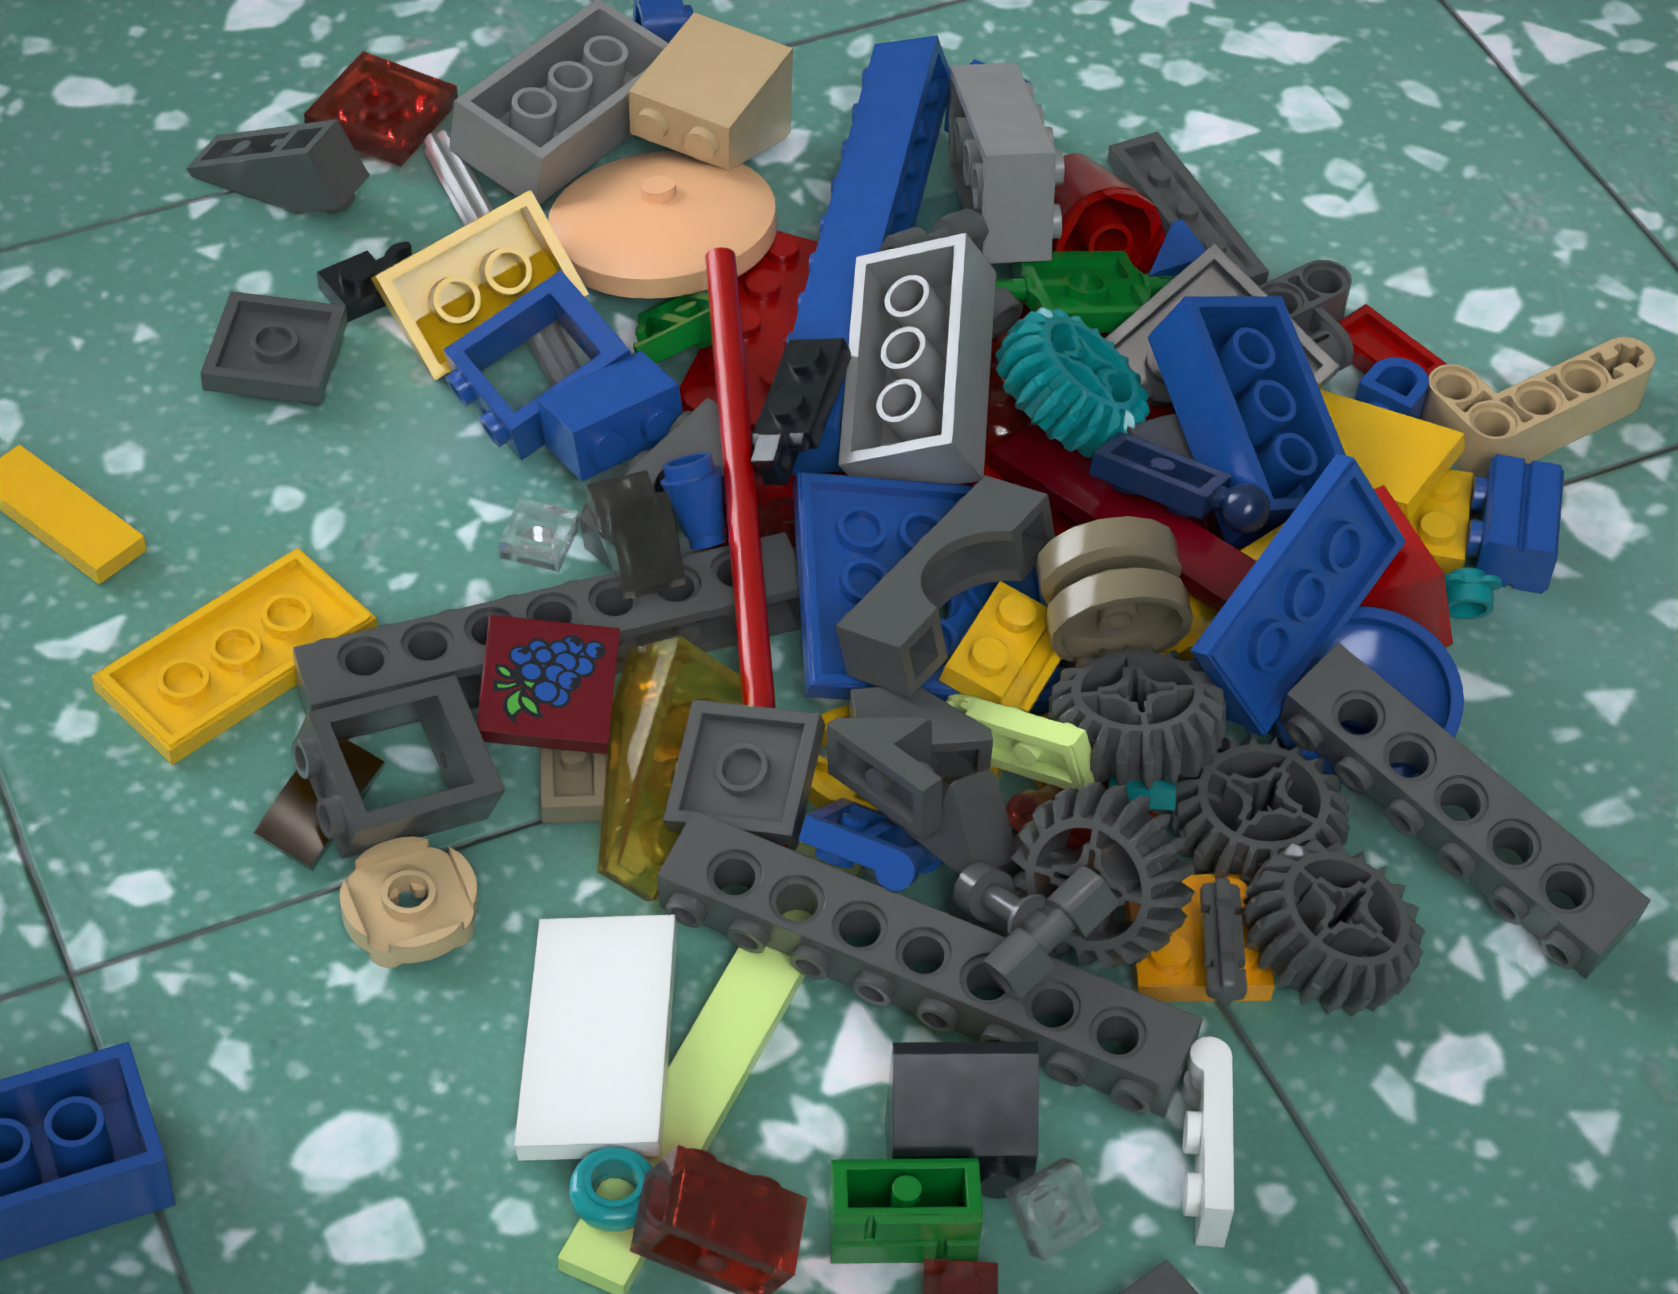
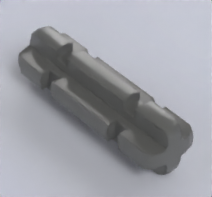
[1200,877,1247,1005]

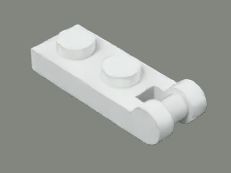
[1181,1036,1234,1248]

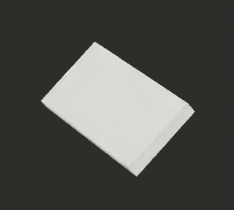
[514,914,678,1161]

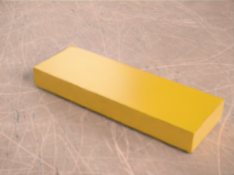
[0,444,147,585]

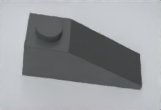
[186,119,370,214]

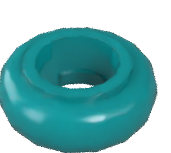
[569,1147,659,1232]

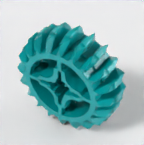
[995,307,1150,458]

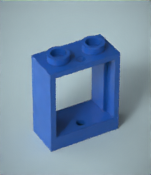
[443,270,631,460]

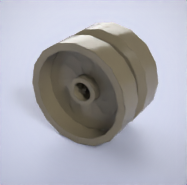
[1036,516,1193,664]

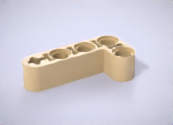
[1420,337,1655,478]

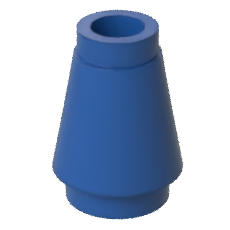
[660,452,727,550]

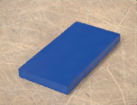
[1190,454,1406,736]

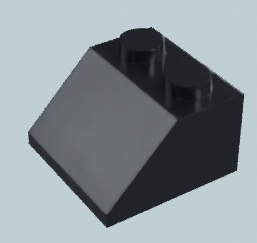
[885,1041,1039,1199]

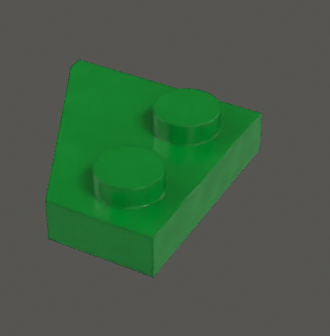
[633,292,742,364]

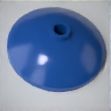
[1273,606,1464,785]

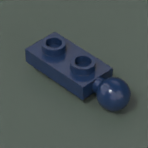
[1089,431,1270,534]

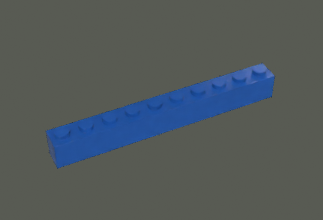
[786,35,950,476]

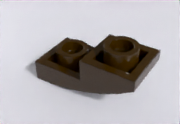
[254,738,385,871]

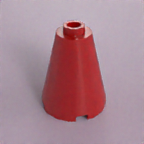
[1052,153,1165,274]

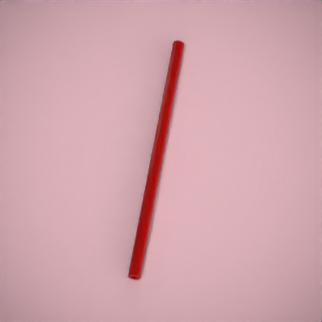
[705,247,789,849]

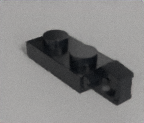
[751,338,851,485]

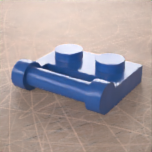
[798,798,944,891]

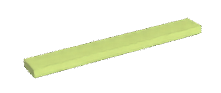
[558,842,865,1294]

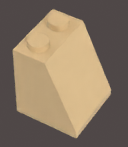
[629,12,793,171]

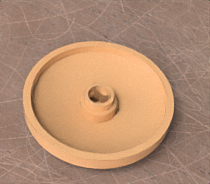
[548,151,777,299]

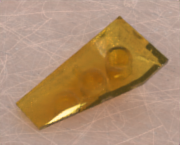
[597,635,743,902]

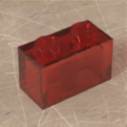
[630,1145,807,1294]

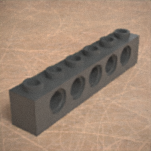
[1279,642,1651,979]

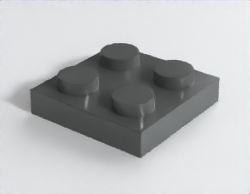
[200,291,348,405]
[663,700,825,846]

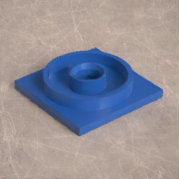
[792,472,1060,713]

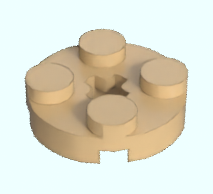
[340,836,478,968]

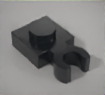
[317,241,412,322]

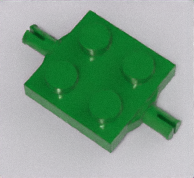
[995,251,1177,334]

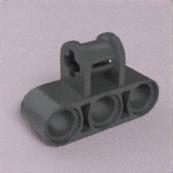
[1259,260,1354,371]

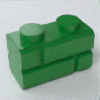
[828,1158,983,1264]

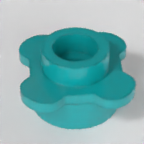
[1444,568,1502,619]

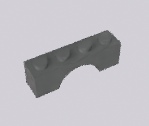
[836,475,1055,697]

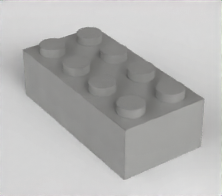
[449,0,668,205]
[948,63,1065,264]
[838,233,996,485]

